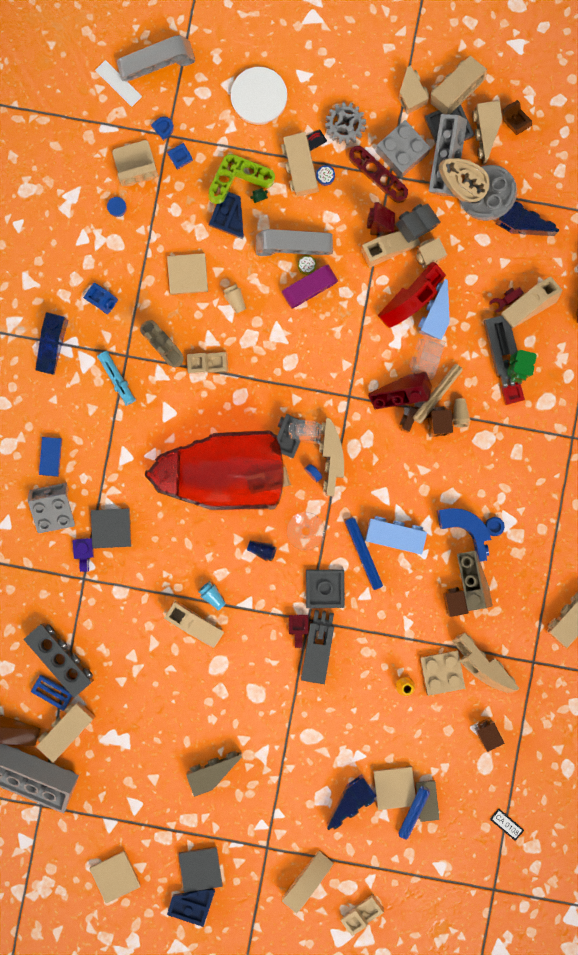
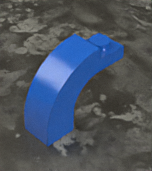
[437,508,491,562]

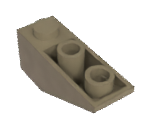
[457,550,493,611]
[186,751,243,797]

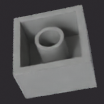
[375,120,431,179]

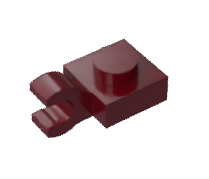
[489,287,524,314]
[289,615,308,648]

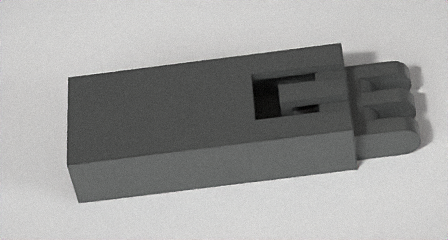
[483,316,522,388]
[301,610,334,685]

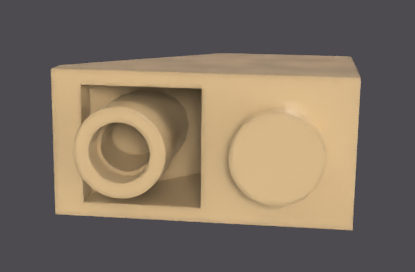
[398,65,429,115]

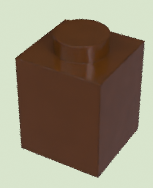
[443,587,469,617]
[474,719,505,752]

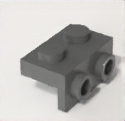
[270,414,308,459]

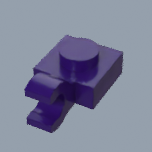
[73,538,94,572]

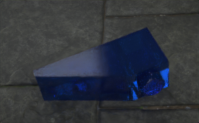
[35,312,69,375]

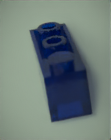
[496,201,560,236]
[326,774,376,830]

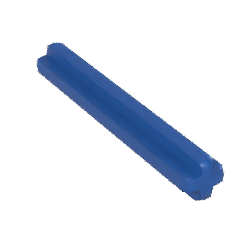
[345,517,383,590]

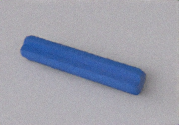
[398,786,430,840]

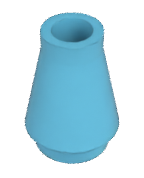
[198,582,226,611]

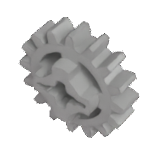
[325,102,366,145]

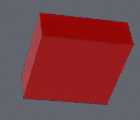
[501,383,525,405]

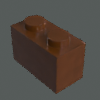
[428,406,453,437]

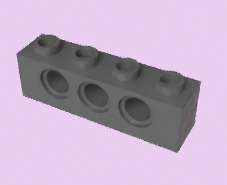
[23,623,94,698]

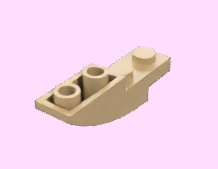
[319,418,344,497]
[452,633,519,693]

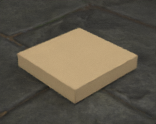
[167,253,208,295]
[373,766,416,810]
[89,850,141,904]

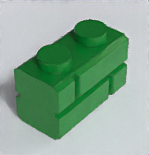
[507,350,537,383]

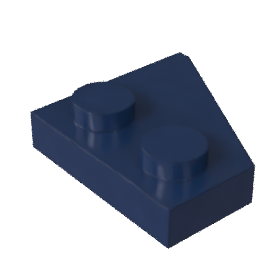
[209,192,244,239]
[167,888,215,927]

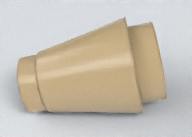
[223,284,246,314]
[452,398,471,428]

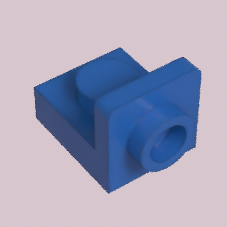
[83,283,118,315]

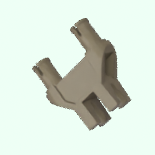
[140,320,184,368]

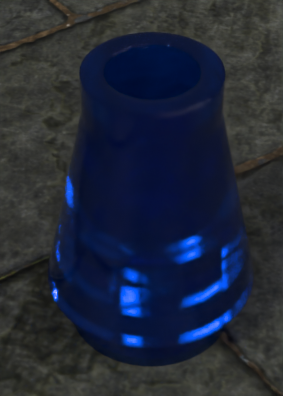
[247,540,277,562]

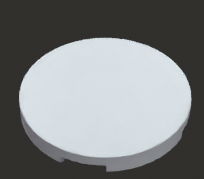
[231,67,287,125]

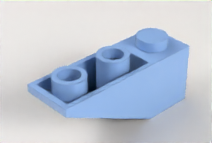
[418,279,450,343]

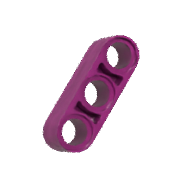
[281,264,338,309]

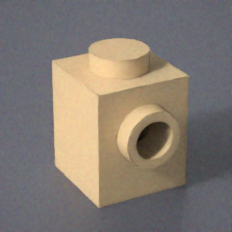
[416,238,447,268]

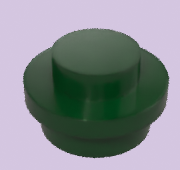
[250,188,268,203]

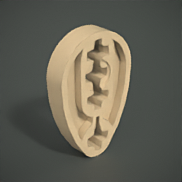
[439,158,489,202]

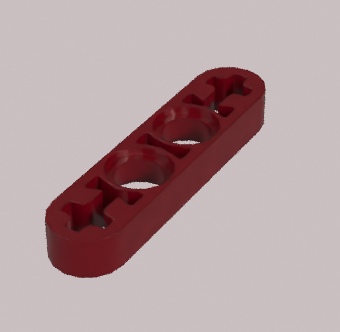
[349,146,408,203]

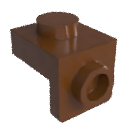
[502,100,532,136]
[399,406,429,433]

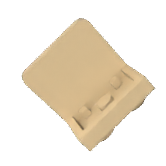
[112,140,158,187]

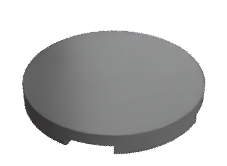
[460,165,517,221]

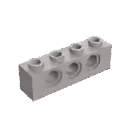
[429,114,467,197]

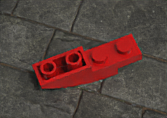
[378,261,446,328]

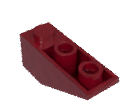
[367,202,395,236]
[368,372,432,410]

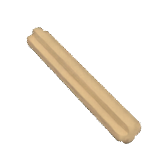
[413,364,463,424]

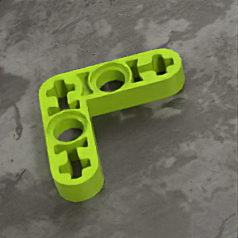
[208,154,275,204]

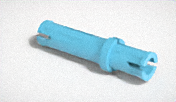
[97,351,136,406]

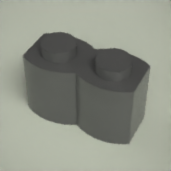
[396,204,441,243]

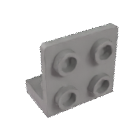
[28,483,75,533]

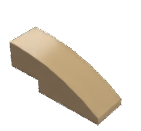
[282,851,334,914]

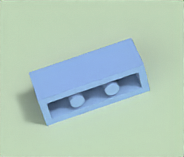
[365,516,427,555]

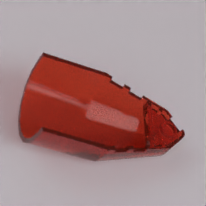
[145,430,284,511]

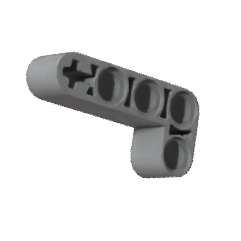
[117,35,196,81]
[256,229,333,256]

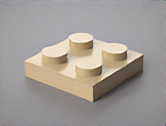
[420,650,466,696]

